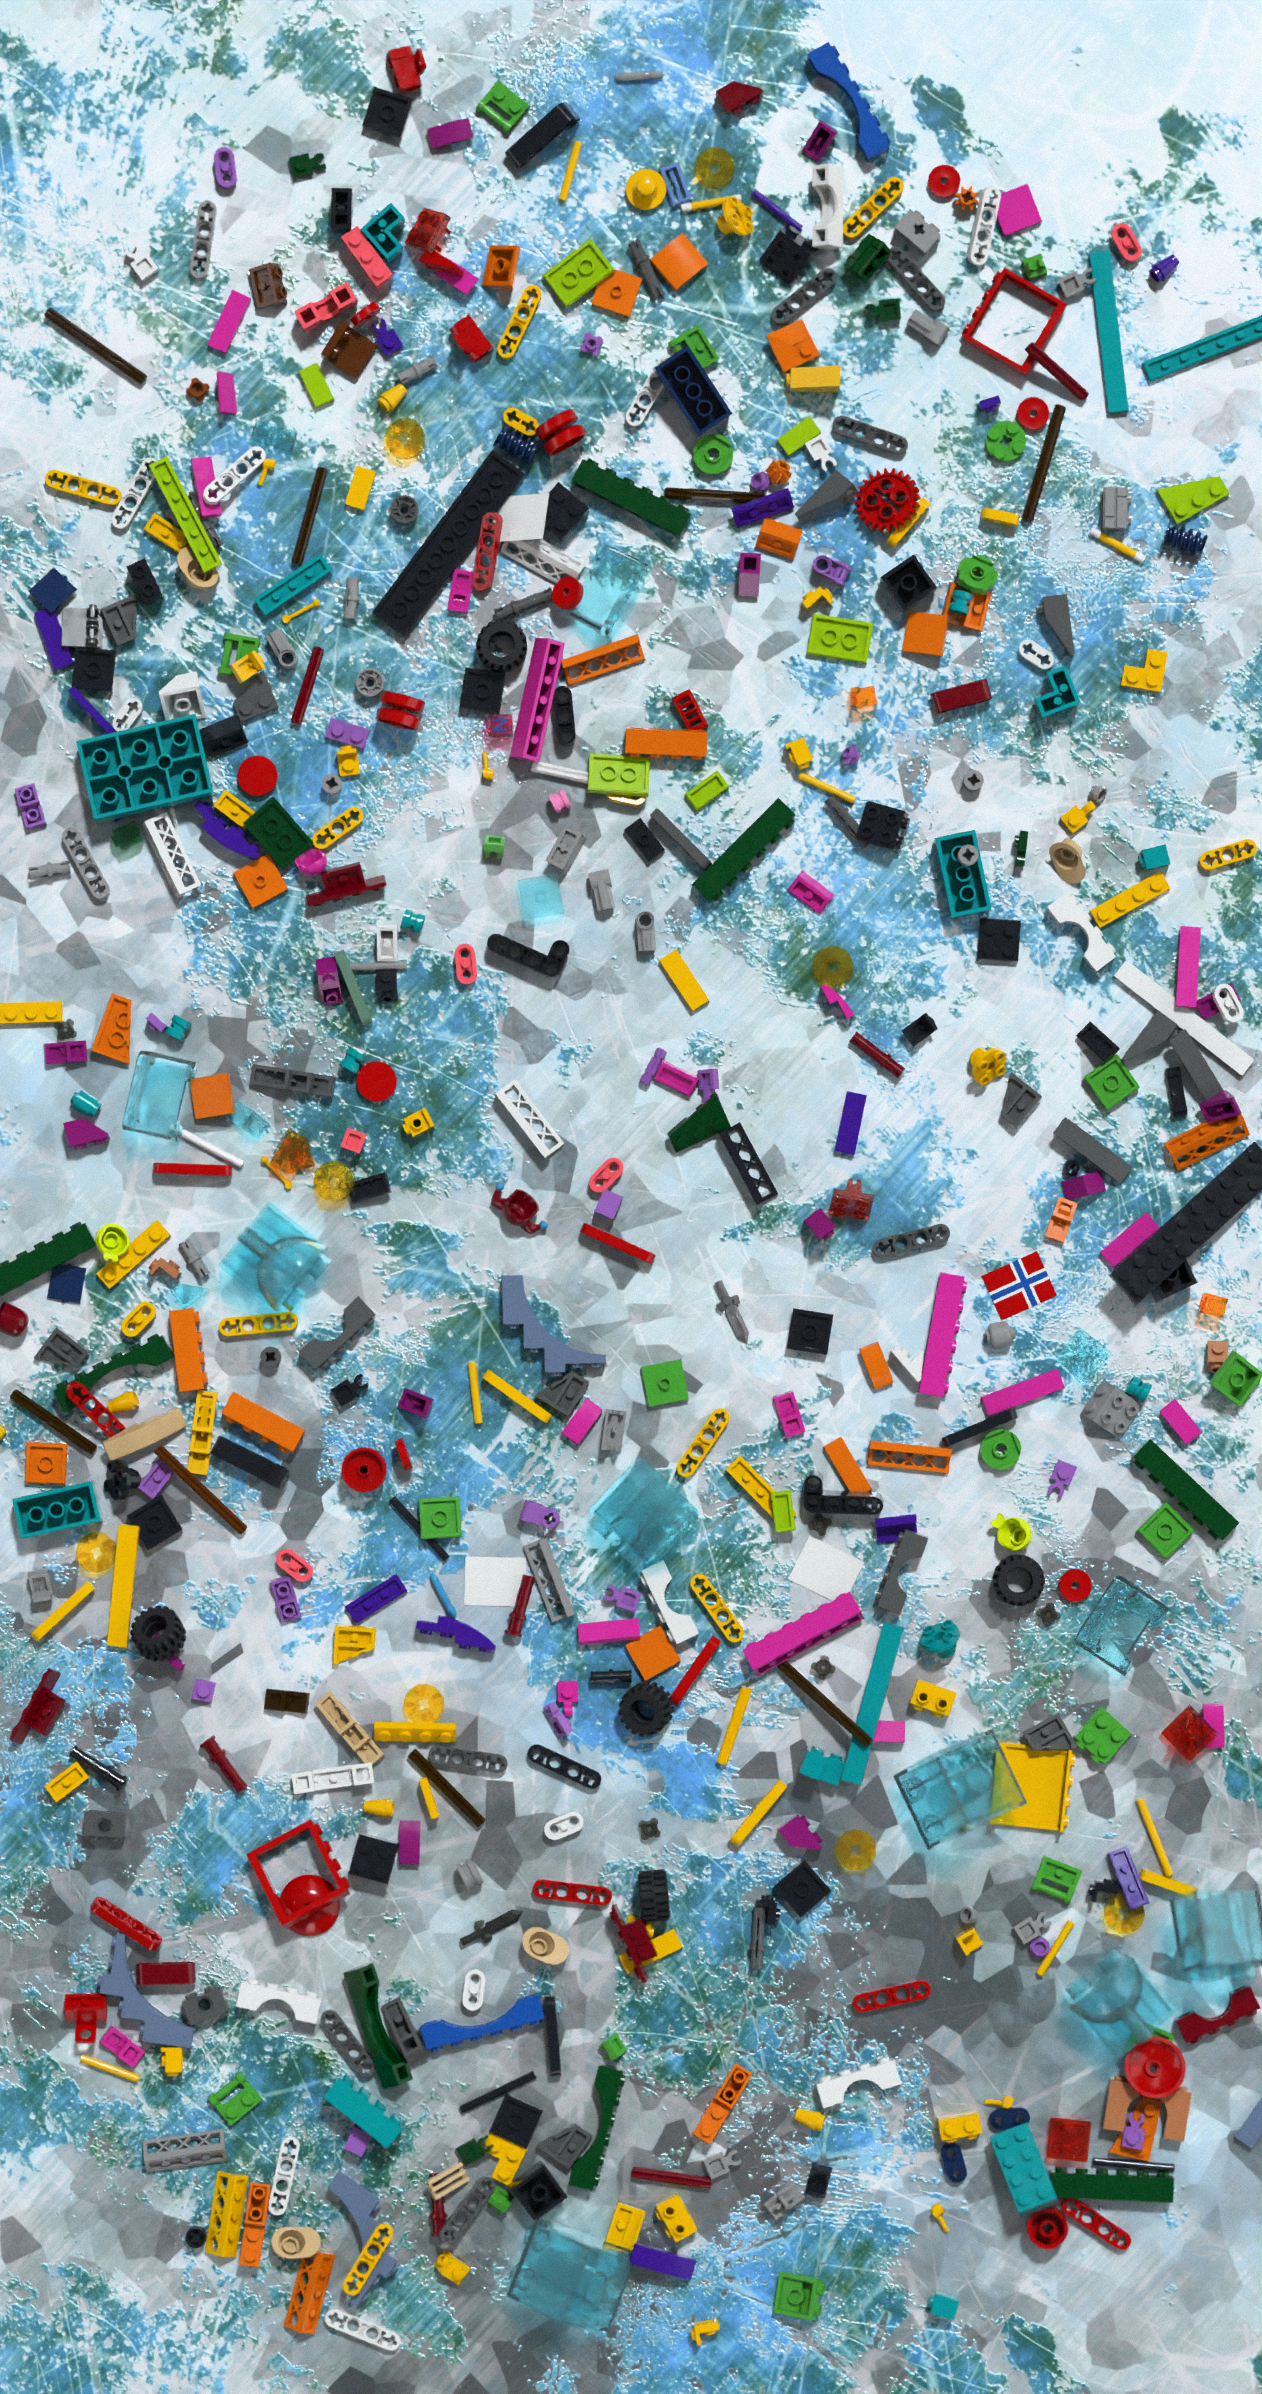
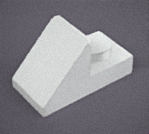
[377,925,398,962]
[891,1346,924,1382]

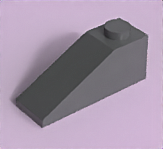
[795,470,858,525]
[1038,594,1075,657]
[1121,1010,1178,1062]
[381,1997,429,2065]

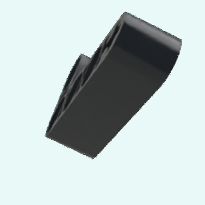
[505,102,581,170]
[487,934,570,978]
[210,1435,290,1489]
[804,1470,884,1515]

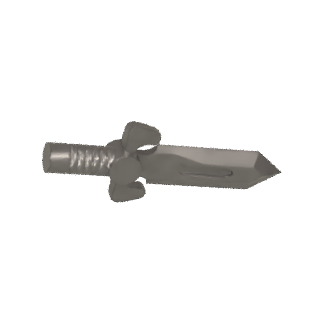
[715,1280,749,1343]

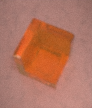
[850,686,878,710]
[1198,1293,1228,1318]

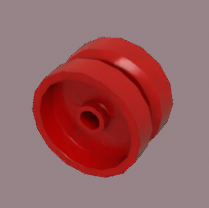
[535,409,587,456]
[375,691,425,731]
[342,1447,387,1492]

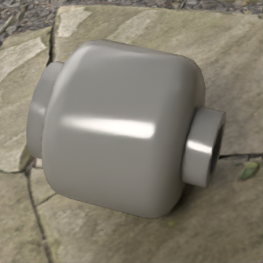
[985,1321,1016,1349]

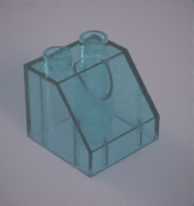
[588,1456,700,1568]
[893,1729,1027,1850]
[506,2219,634,2332]

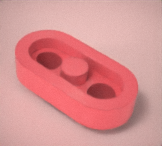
[1111,223,1142,262]
[455,944,477,985]
[589,1158,623,1193]
[276,1549,313,1582]

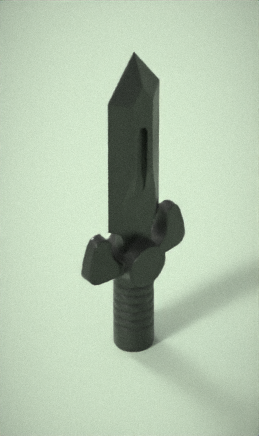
[460,1910,523,1946]

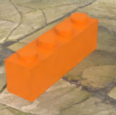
[625,727,708,760]
[169,1308,208,1392]
[221,1391,306,1453]

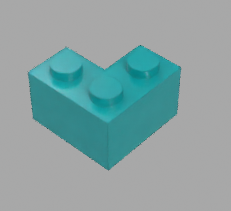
[361,203,405,264]
[1034,665,1081,720]
[798,1746,845,1786]

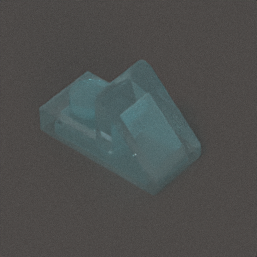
[225,1099,270,1140]

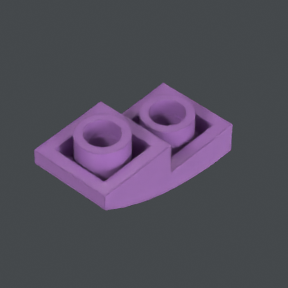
[15,783,47,831]
[270,1575,302,1622]

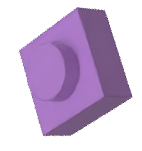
[146,1012,167,1033]
[192,1678,216,1703]

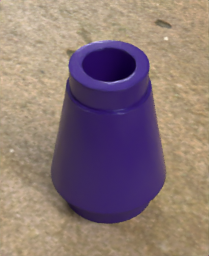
[1149,254,1179,283]

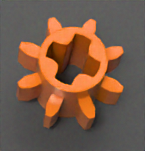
[955,186,979,212]
[765,460,792,485]

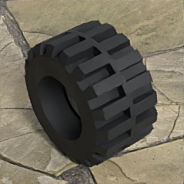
[476,619,527,673]
[993,1554,1045,1606]
[130,1605,186,1662]
[618,1681,674,1737]
[638,1869,670,1922]

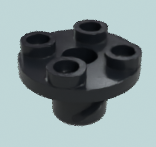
[104,1459,141,1500]

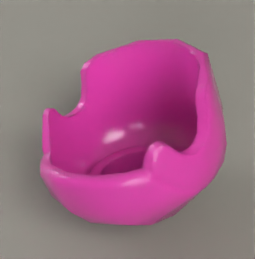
[295,848,327,876]

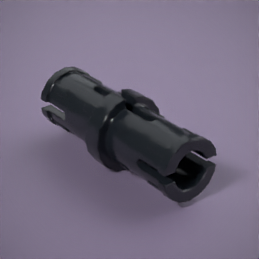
[591,1669,632,1685]

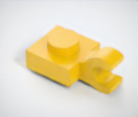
[1060,801,1096,834]

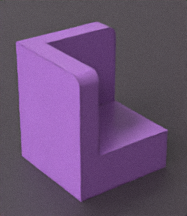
[594,1189,623,1220]
[343,2124,371,2156]

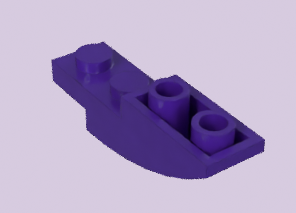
[194,800,261,860]
[416,1615,496,1653]

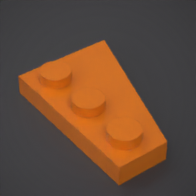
[91,993,131,1064]
[1108,2096,1162,2162]

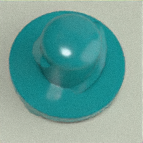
[920,1620,960,1658]

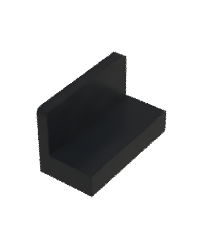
[200,715,249,758]

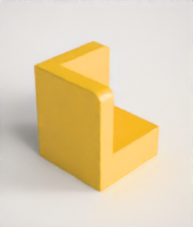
[955,1926,983,1956]

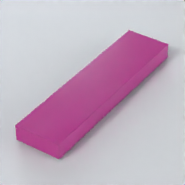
[1175,926,1201,1008]
[981,1369,1065,1416]

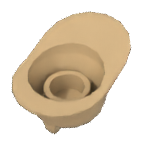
[177,546,219,590]
[1049,837,1086,884]
[522,1927,569,1965]
[271,2227,321,2259]

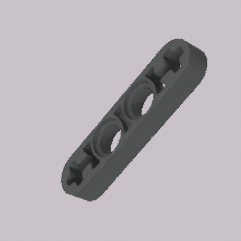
[887,247,946,312]
[771,268,837,325]
[832,415,908,455]
[650,808,712,871]
[872,1224,950,1257]
[429,1745,508,1773]
[321,2009,376,2077]
[438,2176,495,2244]

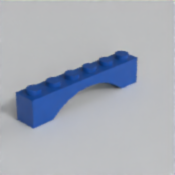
[807,42,891,162]
[420,1993,545,2052]

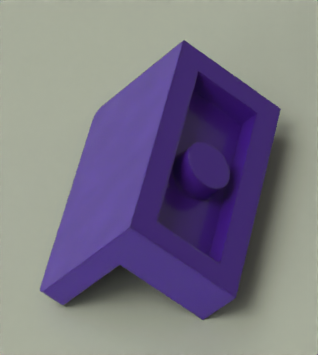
[875,1514,917,1543]

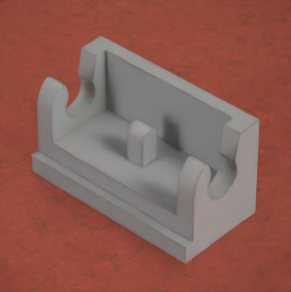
[545,825,586,874]
[601,1409,626,1452]

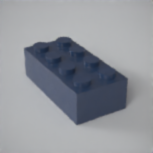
[652,345,732,436]

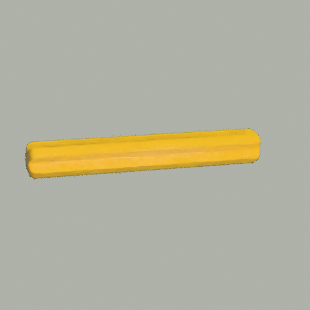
[717,1686,752,1765]

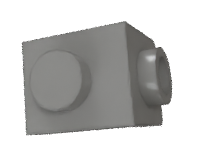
[28,1569,53,1603]

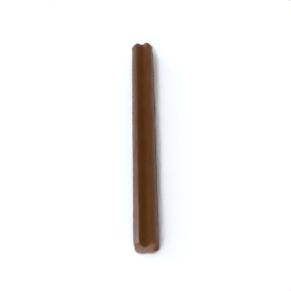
[154,1445,247,1534]

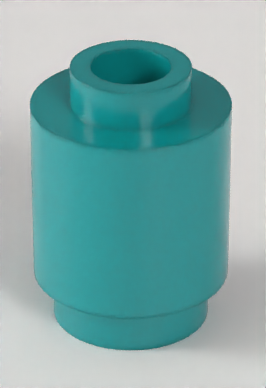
[70,1090,102,1118]

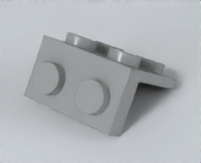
[1081,1380,1141,1438]

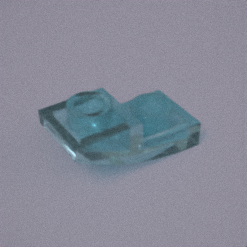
[250,420,298,452]

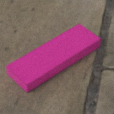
[207,290,251,354]
[190,456,222,518]
[1100,1212,1160,1267]
[578,1618,640,1645]

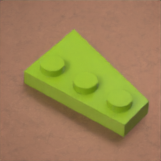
[1156,476,1230,524]

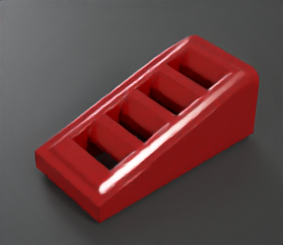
[419,247,464,277]
[672,689,708,730]

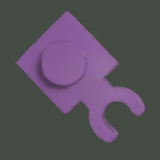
[1048,1459,1077,1498]
[603,1585,642,1612]
[543,1702,573,1738]
[1122,2112,1146,2150]

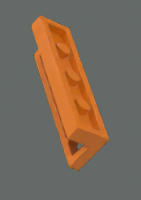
[561,634,645,686]
[1163,1115,1250,1171]
[867,1440,952,1473]
[284,2251,336,2334]

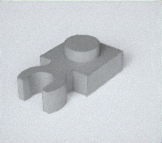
[1058,268,1097,299]
[1013,1912,1052,1944]
[703,2149,742,2179]

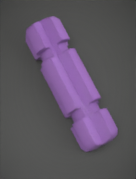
[640,1047,667,1086]

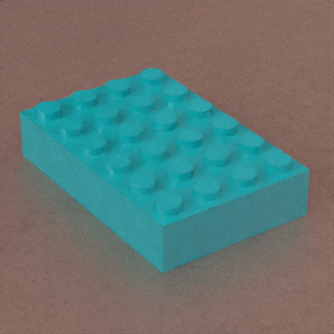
[76,714,215,824]

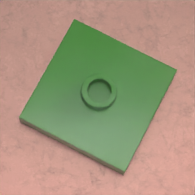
[1083,1054,1140,1111]
[641,1359,689,1407]
[418,1496,462,1540]
[1137,1501,1194,1559]

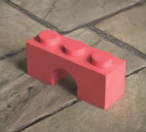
[341,225,394,291]
[294,282,358,333]

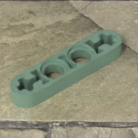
[334,949,373,1027]

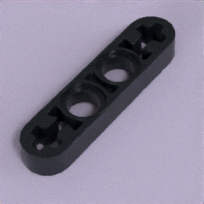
[941,1408,1018,1447]
[528,1744,601,1789]
[544,1996,561,2076]

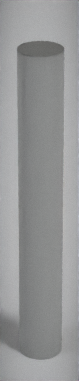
[349,961,407,971]

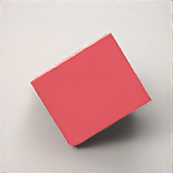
[341,1128,367,1154]

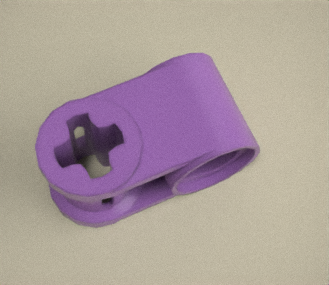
[812,555,853,587]
[519,1500,560,1528]

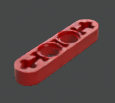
[472,512,503,591]
[153,1163,232,1176]
[580,1223,656,1264]
[66,1381,126,1437]
[669,1635,721,1706]
[533,1879,612,1905]
[90,1897,162,1951]
[853,1980,931,2012]
[1061,2198,1131,2250]

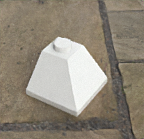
[159,671,207,720]

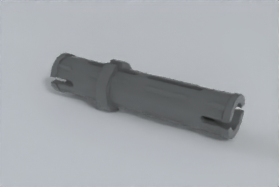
[628,239,665,300]
[187,491,223,549]
[494,588,552,620]
[824,794,869,849]
[749,1906,766,1969]

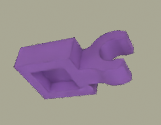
[698,1069,719,1103]

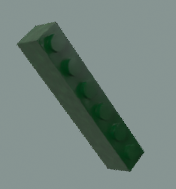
[572,458,691,538]
[692,798,796,903]
[0,1222,96,1297]
[1132,1438,1239,1540]
[1050,2167,1174,2203]

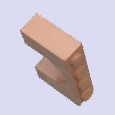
[1102,2075,1192,2142]

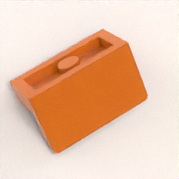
[755,518,803,559]

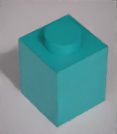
[1138,844,1170,871]
[927,2290,960,2321]

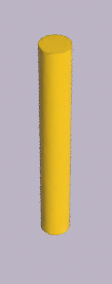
[559,141,582,202]
[798,772,856,804]
[468,1362,483,1424]
[1036,1920,1075,1976]
[80,2054,140,2083]

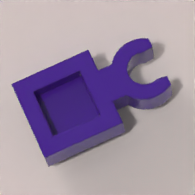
[371,318,403,357]

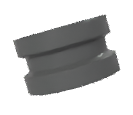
[390,495,419,526]

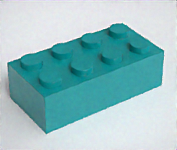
[934,830,992,919]
[12,1481,103,1539]
[323,2073,404,2148]
[990,2122,1058,2218]

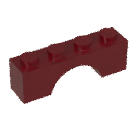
[1174,1984,1260,2044]

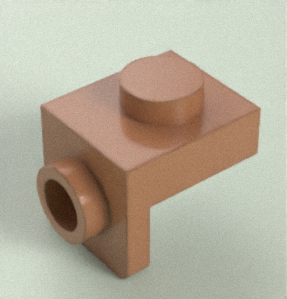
[148,1258,181,1279]
[1206,1341,1228,1374]

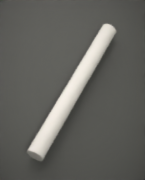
[169,1123,244,1168]

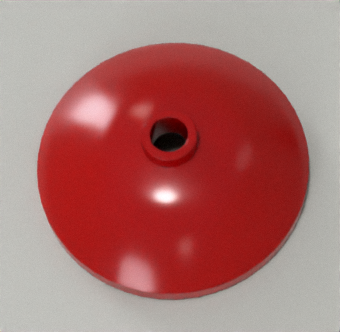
[280,1874,340,1936]
[1124,2037,1186,2099]

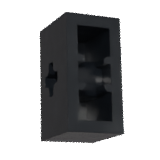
[331,188,353,233]
[127,558,164,606]

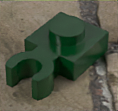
[289,153,326,179]
[865,298,901,322]
[1014,830,1029,867]
[456,2135,494,2166]

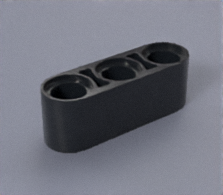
[554,686,576,746]

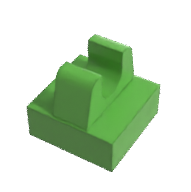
[1022,254,1048,280]
[483,835,505,859]
[599,2032,627,2060]
[487,2185,514,2214]

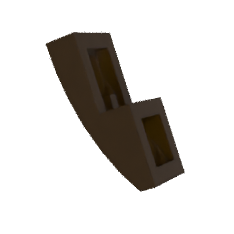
[264,1688,310,1713]

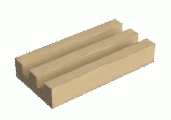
[425,2161,469,2200]

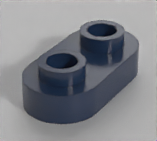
[989,2106,1030,2130]
[941,2142,967,2183]

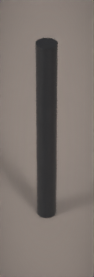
[389,1496,450,1561]
[459,2071,536,2113]
[1093,2157,1175,2172]

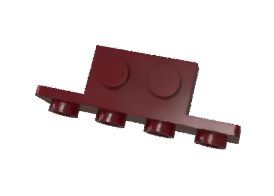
[306,862,387,906]
[9,1668,66,1744]
[609,1904,658,1983]

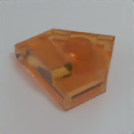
[269,1129,315,1174]

